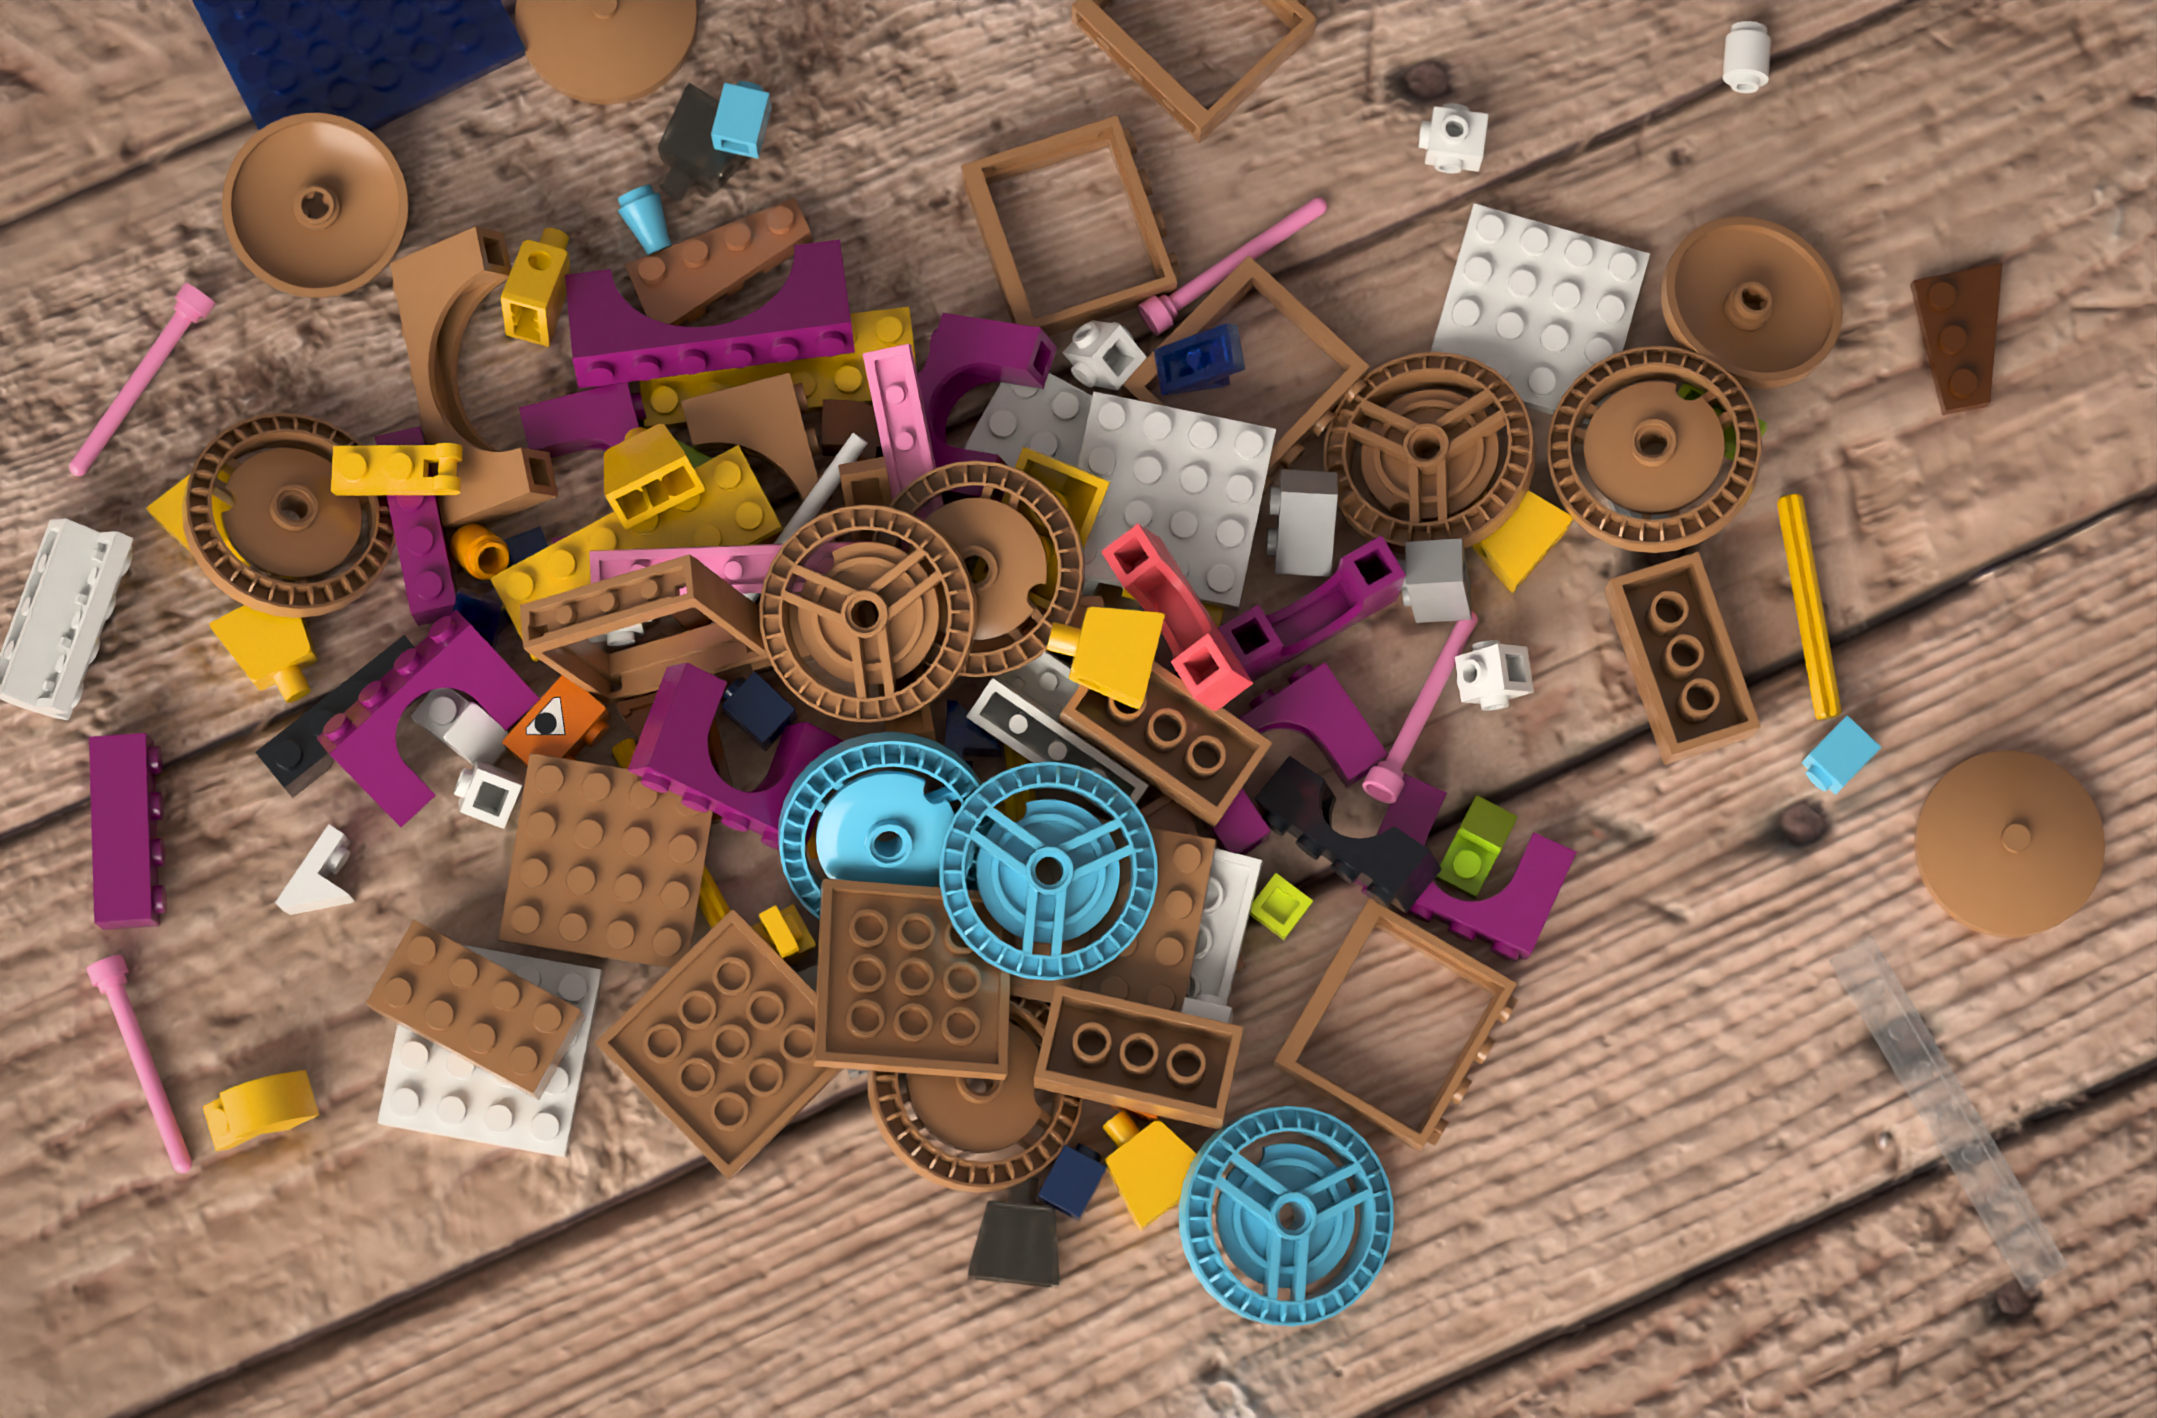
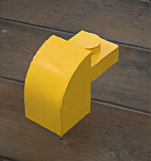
[751,904,816,966]
[203,1070,319,1151]

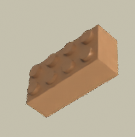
[1604,552,1761,765]
[1058,661,1273,828]
[366,919,586,1100]
[1034,985,1244,1129]

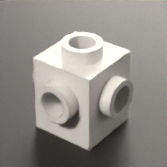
[1418,103,1489,173]
[1063,320,1147,390]
[1455,640,1534,711]

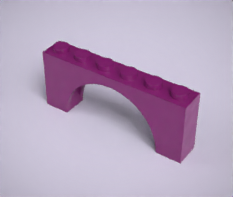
[565,239,855,388]

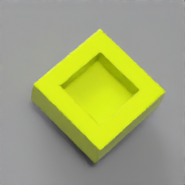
[1250,873,1313,940]

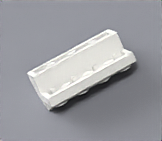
[0,518,134,720]
[966,651,1149,814]

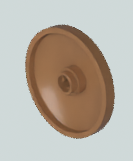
[515,0,698,105]
[222,113,409,299]
[1661,217,1843,389]
[1914,750,2105,938]

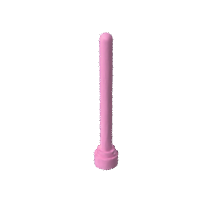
[1137,197,1327,336]
[70,283,216,476]
[1362,610,1478,804]
[86,954,192,1173]

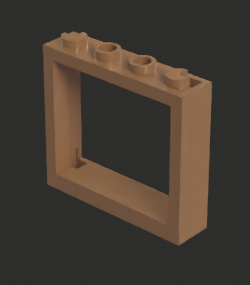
[1071,0,1317,143]
[961,115,1182,337]
[1121,255,1370,495]
[520,554,769,705]
[1272,898,1518,1152]

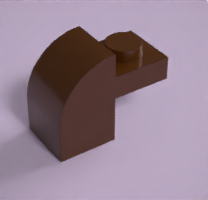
[821,399,884,461]

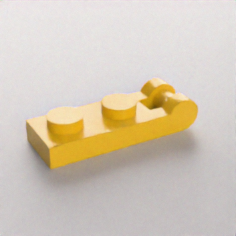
[331,443,463,496]

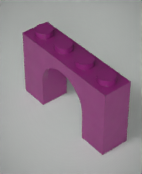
[918,313,1057,505]
[519,382,647,544]
[1218,535,1406,682]
[316,610,540,827]
[628,662,844,850]
[1199,662,1388,855]
[1355,773,1577,962]

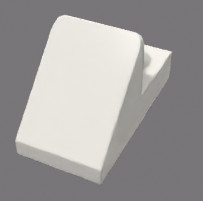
[411,688,509,766]
[275,824,355,915]

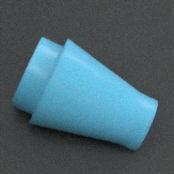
[617,185,673,255]

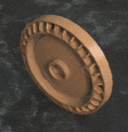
[1547,346,1762,553]
[1323,352,1536,555]
[182,413,396,618]
[872,461,1085,677]
[759,505,977,723]
[867,996,1084,1193]

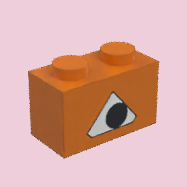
[502,675,611,768]

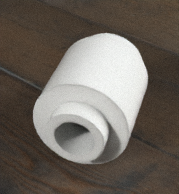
[1723,21,1771,93]

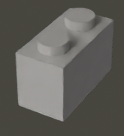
[1266,469,1338,577]
[1398,538,1472,623]

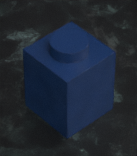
[722,671,798,752]
[1037,1143,1107,1222]

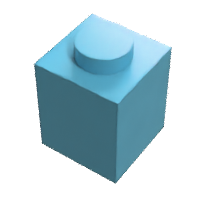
[711,81,772,159]
[1802,715,1882,795]

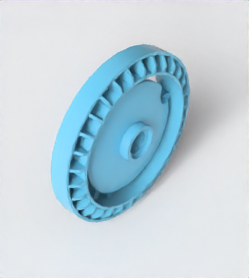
[778,732,994,920]
[939,761,1158,981]
[1179,1106,1394,1326]

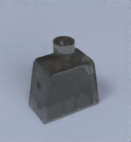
[658,82,764,201]
[968,1177,1060,1289]

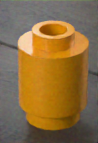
[450,523,509,580]

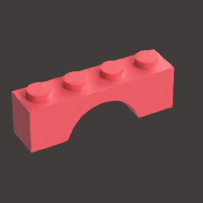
[1101,523,1253,711]

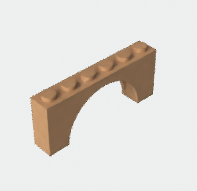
[390,226,559,528]
[681,372,867,674]

